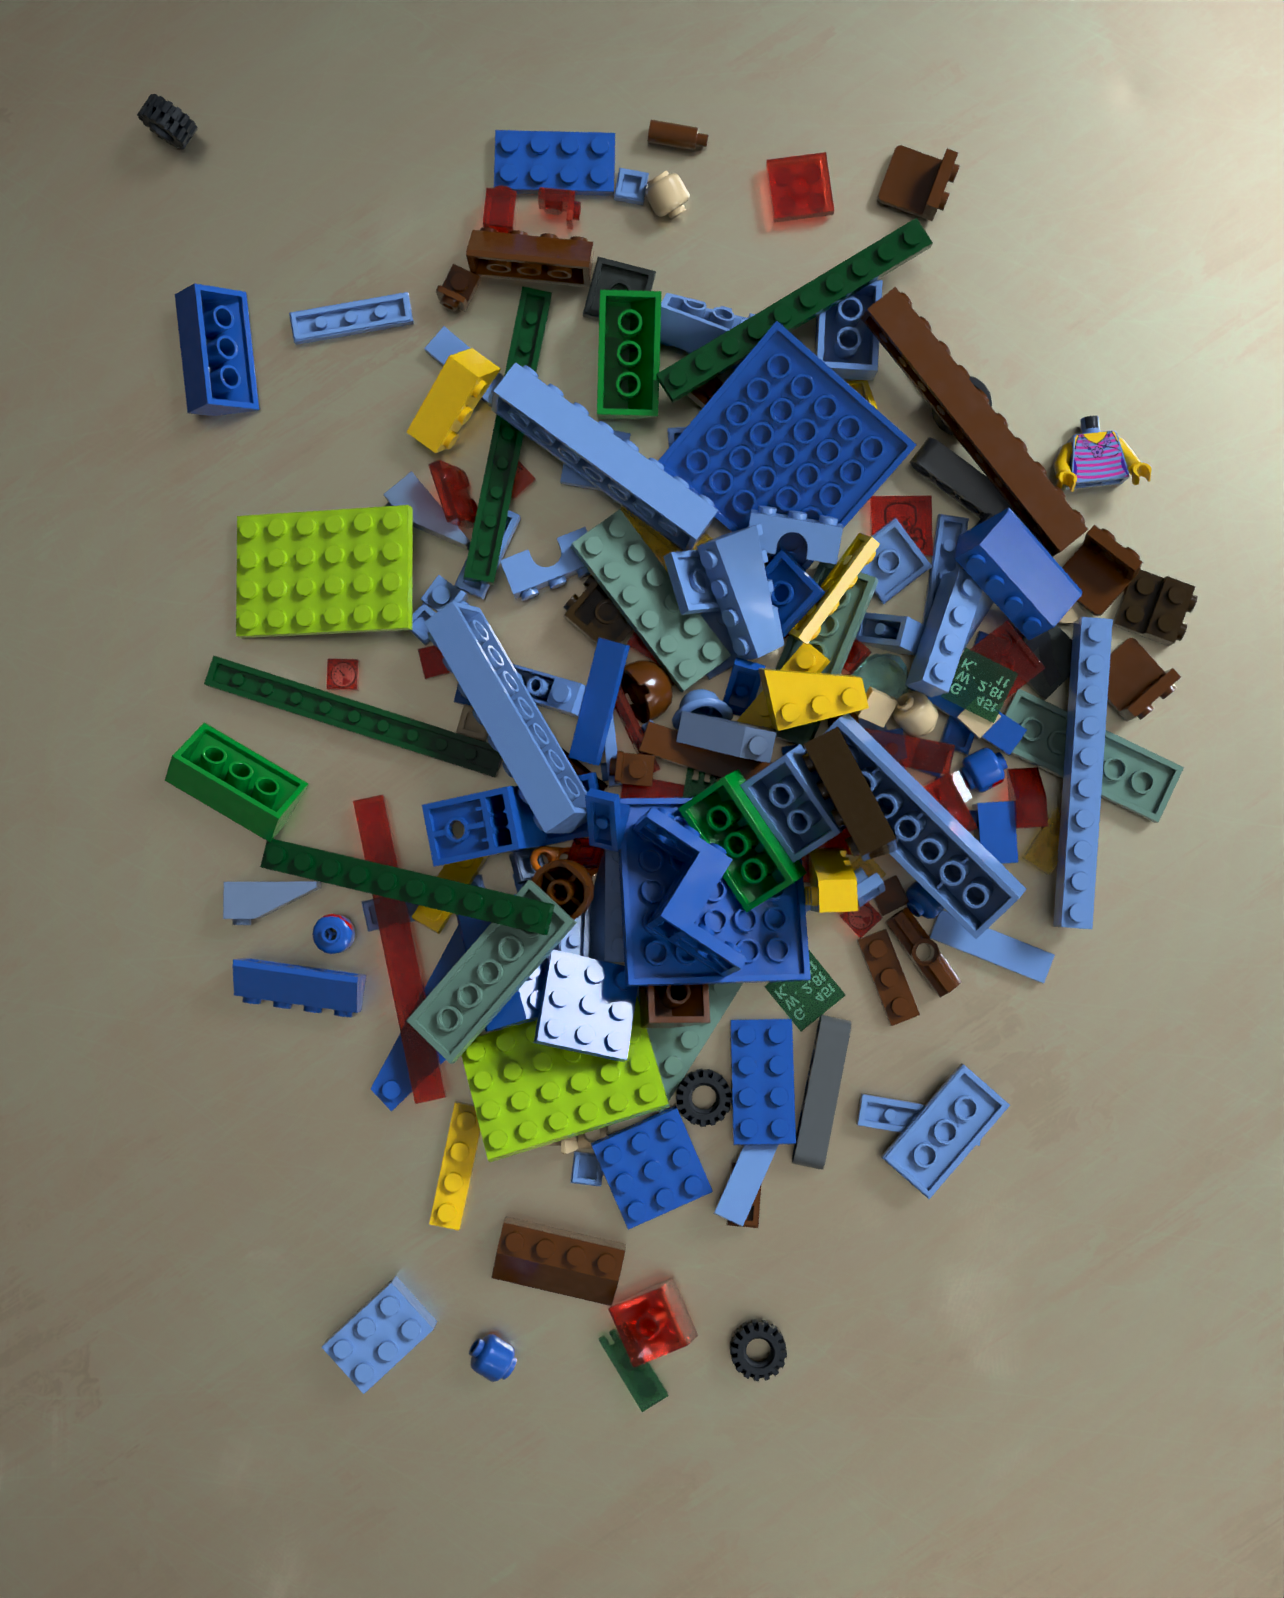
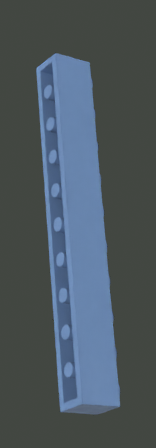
[1053,617,1113,929]

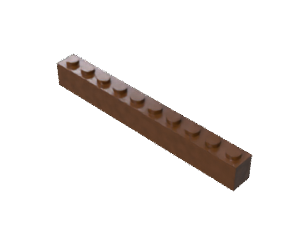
[861,287,1089,557]

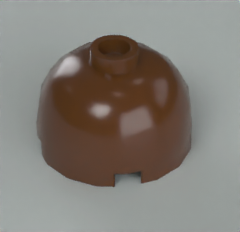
[619,660,674,723]
[532,859,594,920]

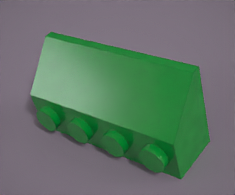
[597,290,662,420]
[164,723,308,842]
[678,769,807,913]

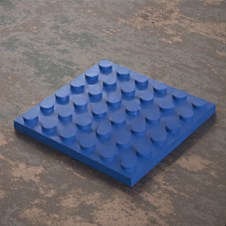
[658,321,917,571]
[618,798,811,987]

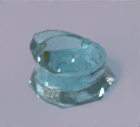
[852,653,908,699]

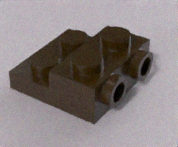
[1112,569,1198,646]
[563,575,633,644]

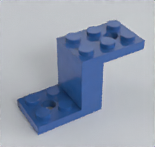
[422,772,600,866]
[632,806,748,977]

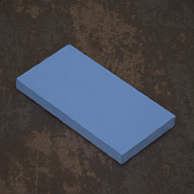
[881,1063,1010,1199]

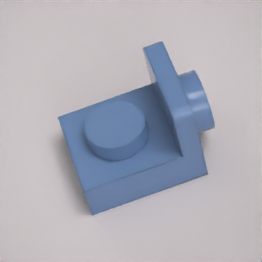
[421,575,469,612]

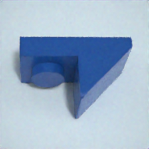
[723,657,766,716]
[585,788,630,852]

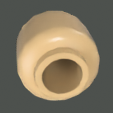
[645,170,689,219]
[892,691,938,737]

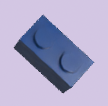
[968,801,1018,864]

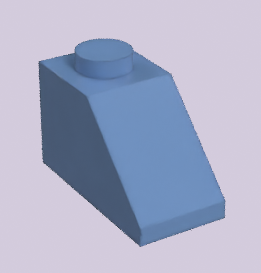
[854,612,925,655]

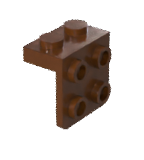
[878,145,960,221]
[1062,525,1143,616]
[1108,638,1181,721]

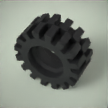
[137,94,198,149]
[676,1069,732,1127]
[730,1319,787,1381]

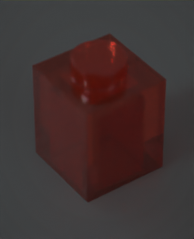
[483,185,518,233]

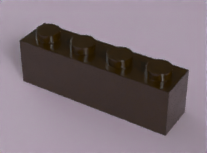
[802,727,898,861]

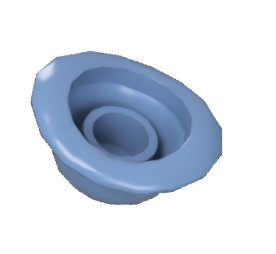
[672,689,733,730]

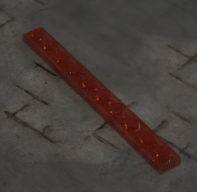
[353,795,447,1104]

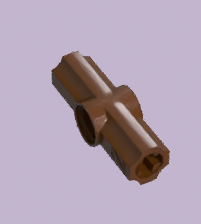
[885,907,962,998]

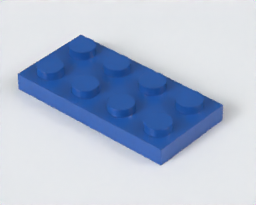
[494,130,615,196]
[730,1019,796,1145]

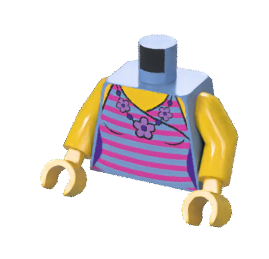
[1054,416,1152,492]

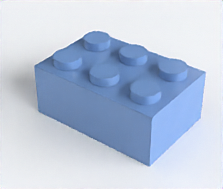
[814,280,883,381]
[740,744,846,863]
[322,1276,437,1394]

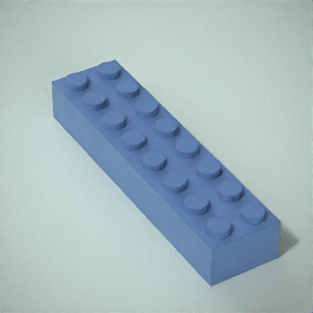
[491,362,718,551]
[424,601,587,833]
[825,714,1026,939]

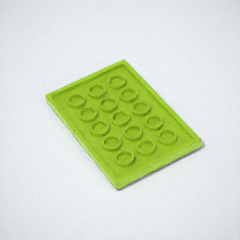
[236,505,413,638]
[461,996,670,1162]

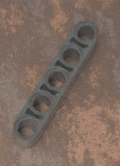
[910,437,1030,531]
[792,1015,851,1170]

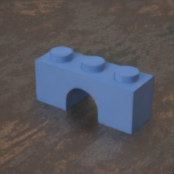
[749,506,843,564]
[500,527,591,601]

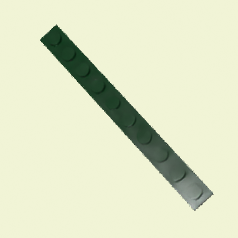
[656,218,933,403]
[463,286,552,586]
[204,655,502,778]
[260,839,555,935]

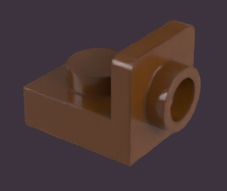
[436,264,481,312]
[609,751,655,787]

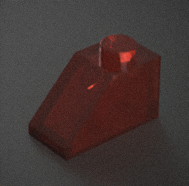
[1007,767,1048,829]

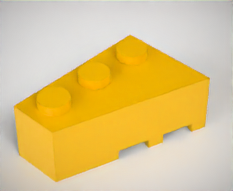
[406,348,501,453]
[758,668,869,731]
[804,848,858,913]

